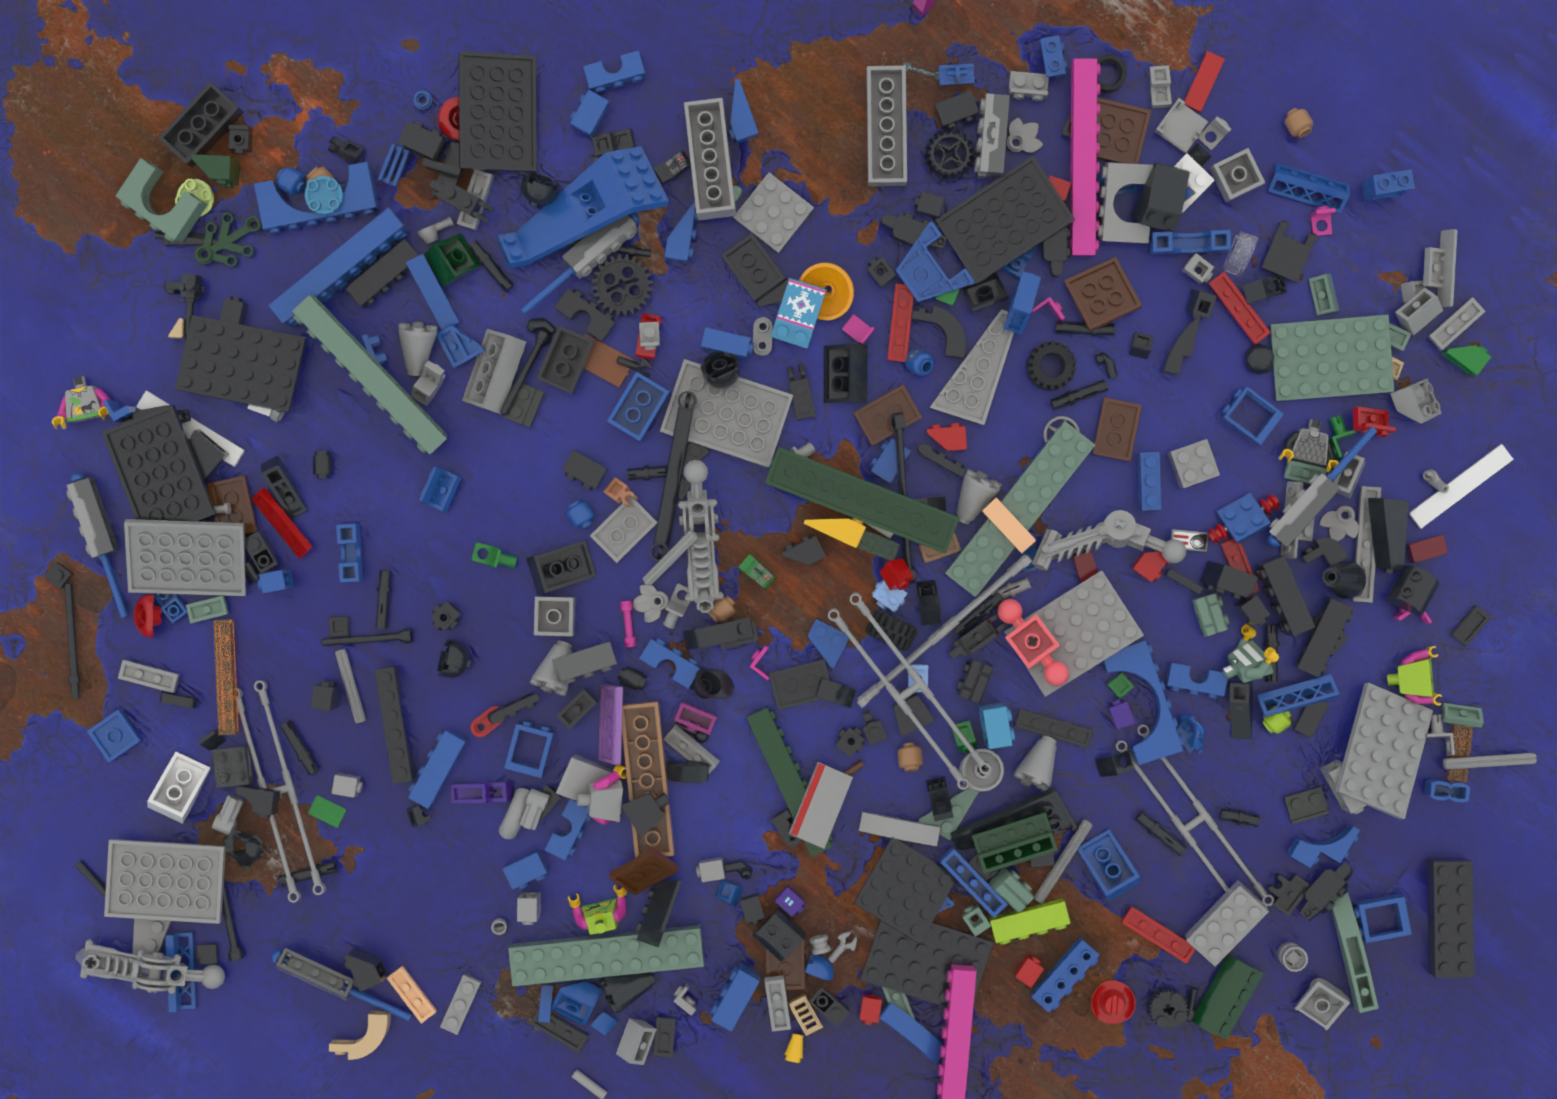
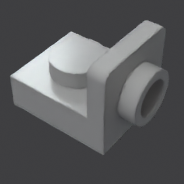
[639,322,660,350]
[673,983,697,1016]

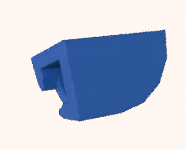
[805,952,835,981]

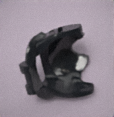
[223,830,264,869]

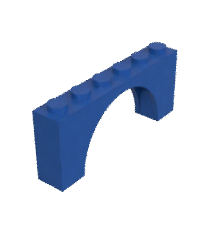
[254,162,380,234]
[1102,640,1184,765]

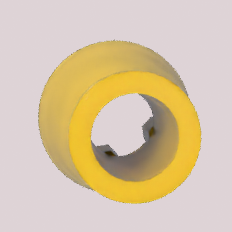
[784,1033,804,1063]

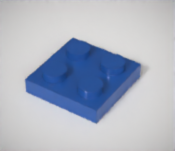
[87,709,142,763]

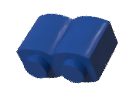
[1424,779,1470,803]

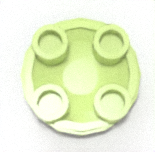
[175,179,214,217]

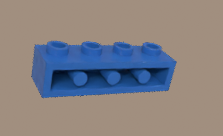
[1030,937,1100,1012]

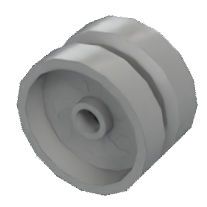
[959,749,1004,792]

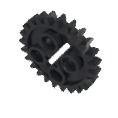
[591,254,654,317]

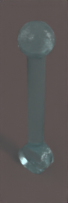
[902,63,939,80]

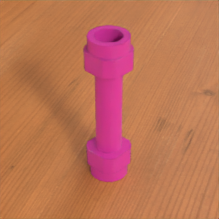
[620,601,636,647]

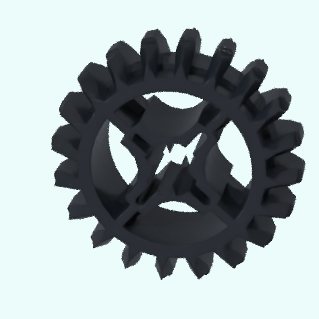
[923,129,976,181]

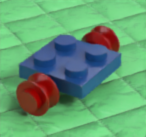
[1207,493,1280,545]

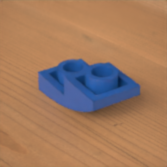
[1001,245,1038,280]
[151,593,187,623]

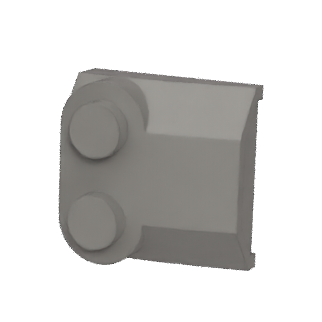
[1295,978,1350,1030]

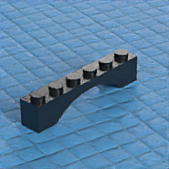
[375,665,416,784]

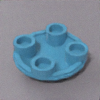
[305,176,343,215]

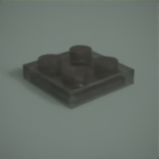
[211,745,253,788]

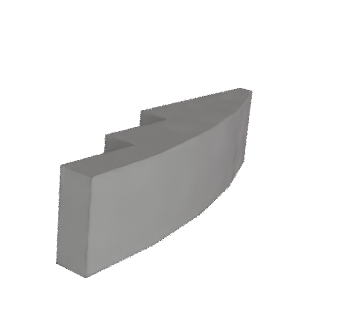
[858,812,940,846]

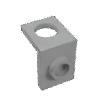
[1197,116,1231,150]

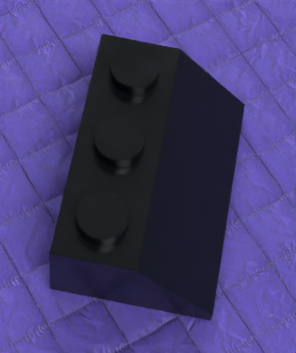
[824,343,868,403]
[635,880,682,947]

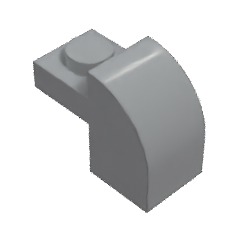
[411,360,446,406]

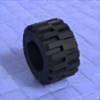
[1026,341,1077,391]
[865,610,918,651]

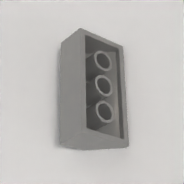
[462,329,526,414]

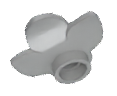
[1006,118,1043,153]
[1320,506,1359,541]
[632,584,669,623]

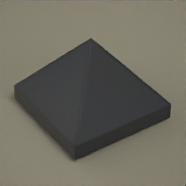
[1188,143,1212,167]

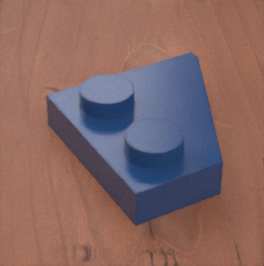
[437,325,486,368]
[807,619,849,669]

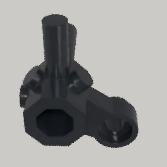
[164,274,204,336]

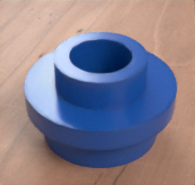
[413,90,433,110]

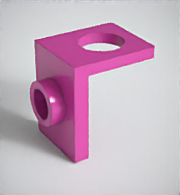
[1310,206,1336,236]
[1031,297,1065,321]
[842,314,875,344]
[1393,608,1432,624]
[750,645,770,680]

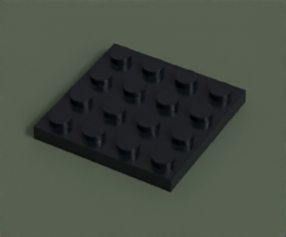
[853,837,956,944]

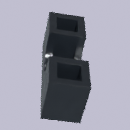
[555,289,616,342]

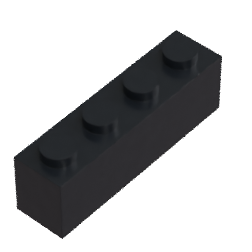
[346,239,419,308]
[1295,596,1353,678]

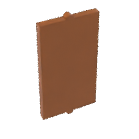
[584,333,635,388]

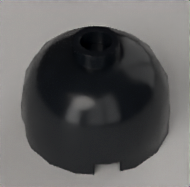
[521,172,561,207]
[701,351,740,389]
[437,639,471,678]

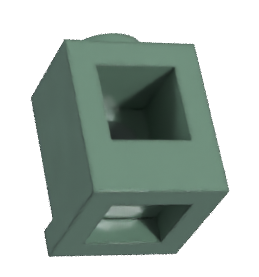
[962,904,991,937]

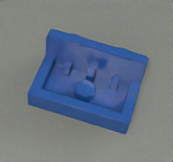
[1040,35,1068,80]
[419,466,461,512]

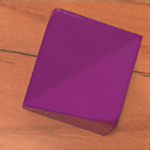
[912,0,935,17]

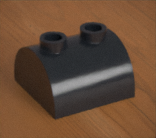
[1386,565,1439,617]
[752,906,806,962]

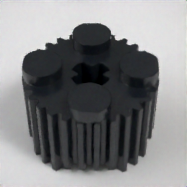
[1146,986,1188,1029]

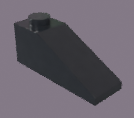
[261,456,307,519]

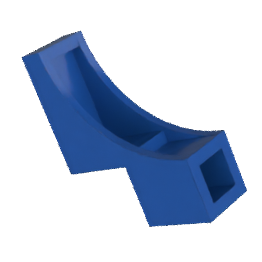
[1287,824,1360,868]

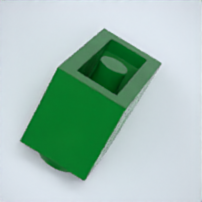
[1441,345,1491,377]

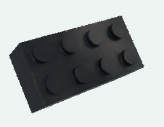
[158,81,244,168]
[1255,555,1315,636]

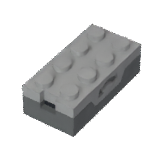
[974,93,1010,179]

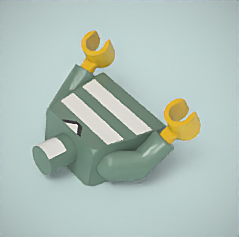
[1222,624,1279,683]

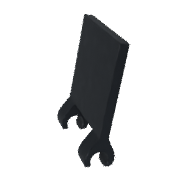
[1261,220,1317,283]

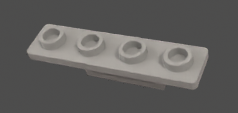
[1423,229,1457,308]
[1280,481,1314,559]

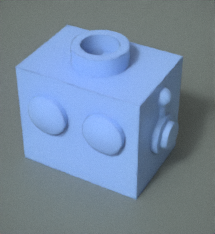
[872,579,908,612]

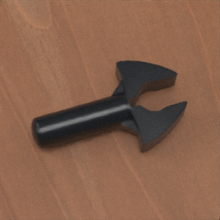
[616,356,653,377]

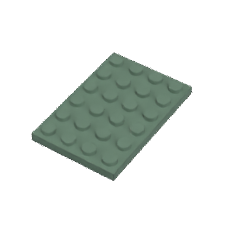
[1270,315,1394,401]

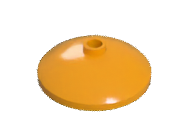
[799,262,854,320]

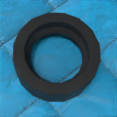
[1097,54,1127,93]

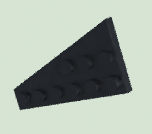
[951,787,1079,850]

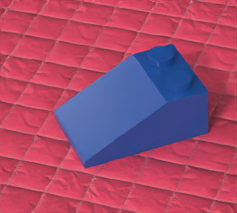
[1077,829,1141,902]

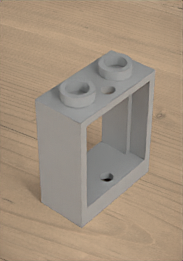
[1320,760,1367,814]

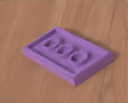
[598,684,623,765]

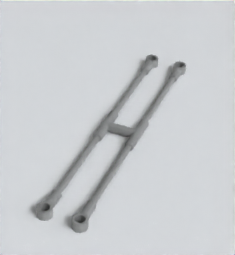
[857,554,1032,708]
[828,592,991,790]
[229,680,326,903]
[1115,724,1274,906]

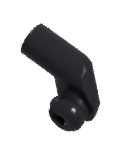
[527,318,557,336]
[725,861,752,880]

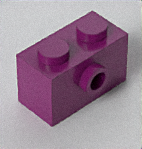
[674,701,718,735]

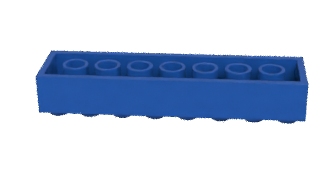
[268,207,410,327]

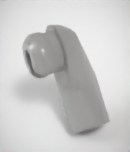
[1423,469,1449,493]

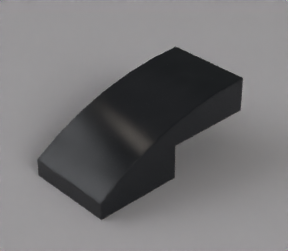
[592,128,636,156]
[815,678,856,708]
[667,760,709,783]

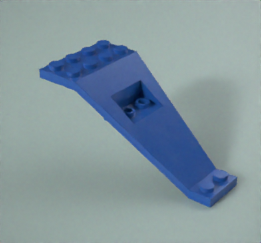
[497,146,669,268]

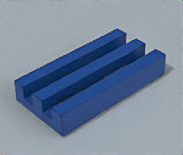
[378,144,411,187]

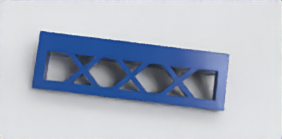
[1268,163,1350,213]
[1256,674,1340,718]
[166,931,197,1012]

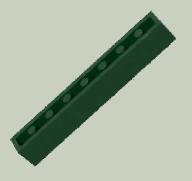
[746,707,834,857]

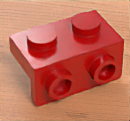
[1353,407,1396,437]

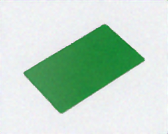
[308,795,346,828]

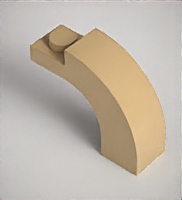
[329,1010,391,1060]

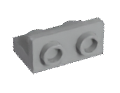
[1008,71,1049,101]

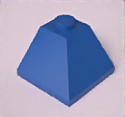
[551,981,602,1026]

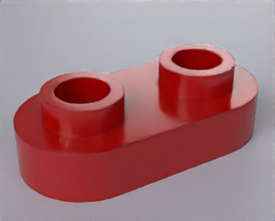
[471,706,506,737]

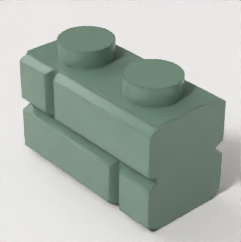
[1191,592,1229,637]
[989,868,1034,913]

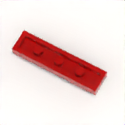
[1208,272,1271,345]
[887,284,913,362]
[252,487,312,559]
[1121,906,1196,964]

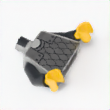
[1279,419,1339,472]

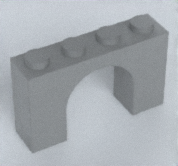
[1097,162,1153,243]

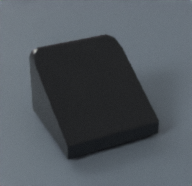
[1129,332,1153,359]
[245,562,260,585]
[198,729,226,751]

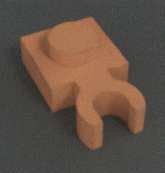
[604,477,638,508]

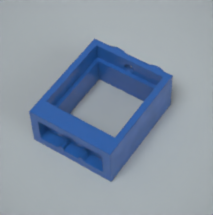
[1361,169,1415,202]
[1003,271,1041,335]
[701,327,754,360]
[1220,387,1284,446]
[504,720,555,778]
[1353,894,1412,943]

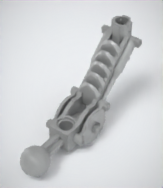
[678,460,724,613]
[1032,510,1187,571]
[75,939,225,994]

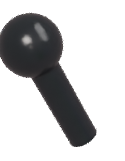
[675,722,709,743]
[1186,987,1198,1022]

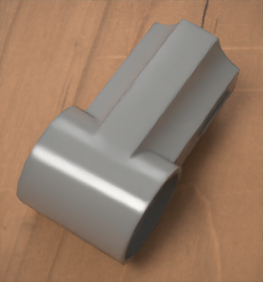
[520,789,550,830]
[212,795,244,835]

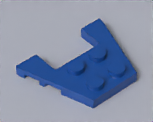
[895,221,975,302]

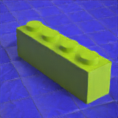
[989,898,1071,945]

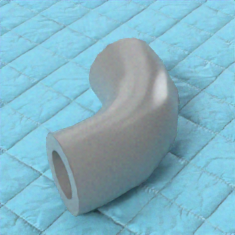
[499,788,530,839]

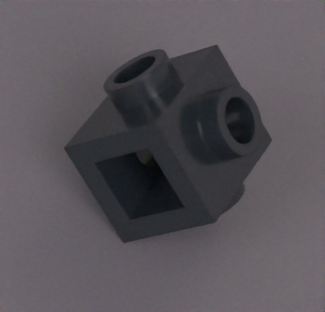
[431,601,463,631]
[835,726,865,757]

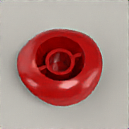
[437,96,459,141]
[133,594,162,638]
[1091,980,1136,1024]

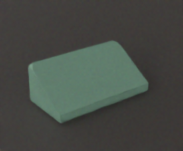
[1309,274,1339,316]

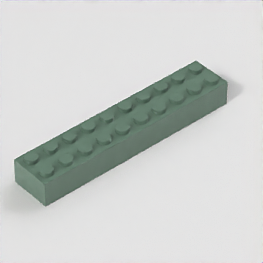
[292,294,447,454]
[944,421,1095,597]
[508,924,705,986]

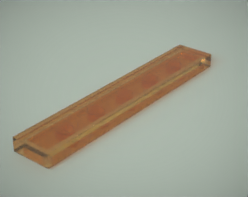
[213,619,239,735]

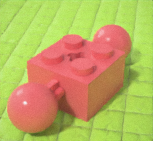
[998,599,1069,686]

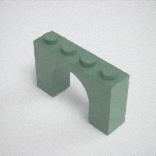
[116,158,208,242]

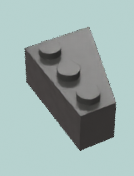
[552,642,617,684]

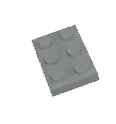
[590,498,657,563]

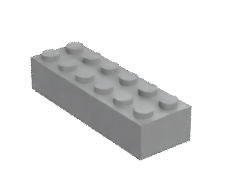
[866,66,907,186]
[684,98,737,221]

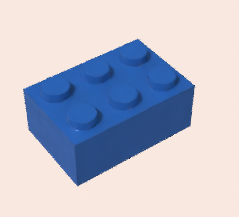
[607,372,670,442]
[710,962,760,1032]

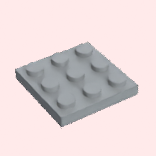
[733,172,814,254]

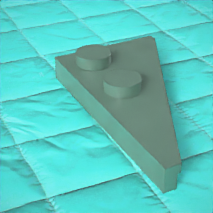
[918,788,979,840]

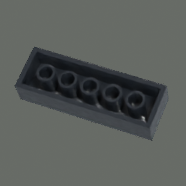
[1427,858,1474,978]

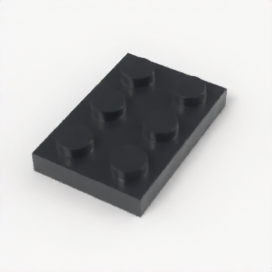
[721,233,786,302]
[769,659,830,710]

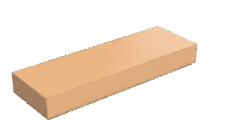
[982,498,1036,553]
[387,965,437,1023]

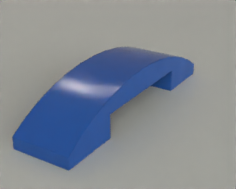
[879,1002,944,1065]

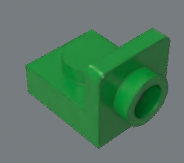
[952,720,977,753]

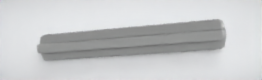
[643,530,698,585]
[335,649,366,723]

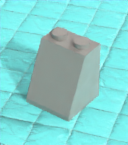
[556,754,614,801]

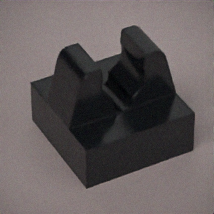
[406,806,431,827]

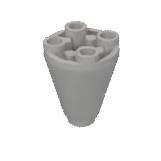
[398,322,437,376]
[956,469,1002,525]
[530,640,572,697]
[1013,735,1057,792]

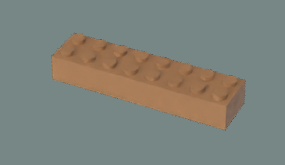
[622,700,675,858]

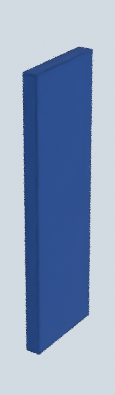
[538,985,553,1023]

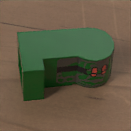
[739,554,775,589]

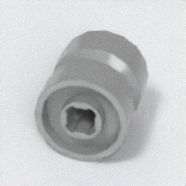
[1277,942,1308,972]

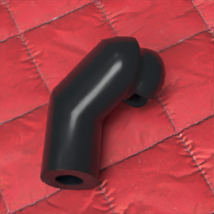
[1095,352,1117,378]

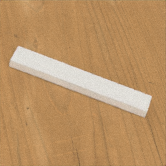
[136,391,246,467]
[1408,444,1513,529]

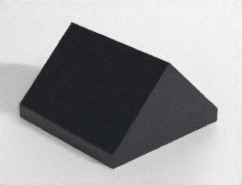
[961,273,1009,314]

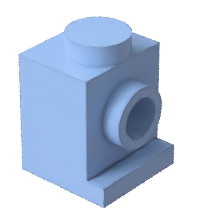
[908,664,928,692]

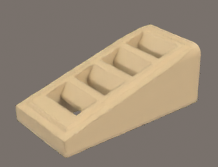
[788,993,823,1036]

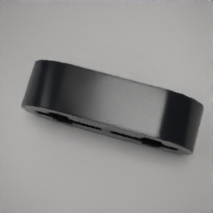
[160,692,198,708]

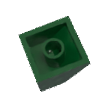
[191,154,240,188]
[424,233,481,287]

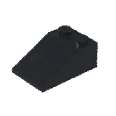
[1132,162,1190,232]
[526,540,596,595]

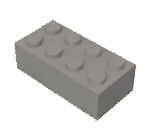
[1185,880,1269,966]

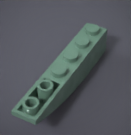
[1332,892,1379,1013]

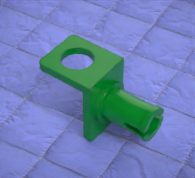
[1329,415,1357,461]
[471,542,517,568]

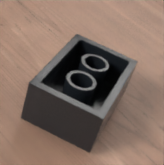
[536,326,597,395]

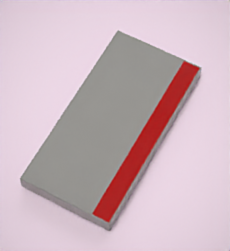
[788,762,853,849]

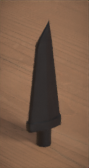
[154,231,218,246]

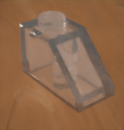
[1223,231,1259,277]

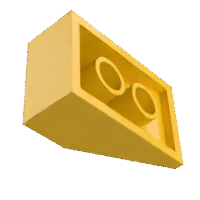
[803,518,866,548]

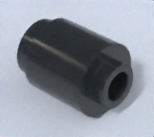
[313,451,333,478]
[618,666,648,691]

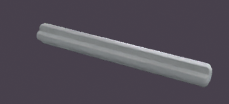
[1443,753,1537,770]
[1034,819,1092,903]

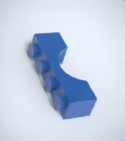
[1149,230,1231,255]

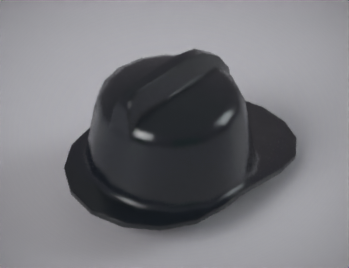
[690,669,734,699]

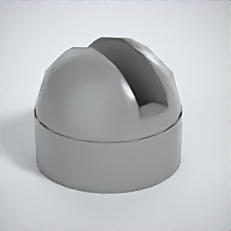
[491,918,507,935]

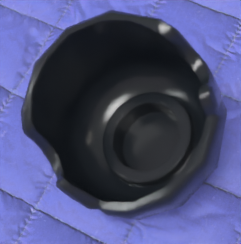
[1245,344,1274,375]

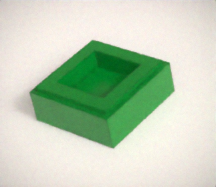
[1107,672,1134,699]

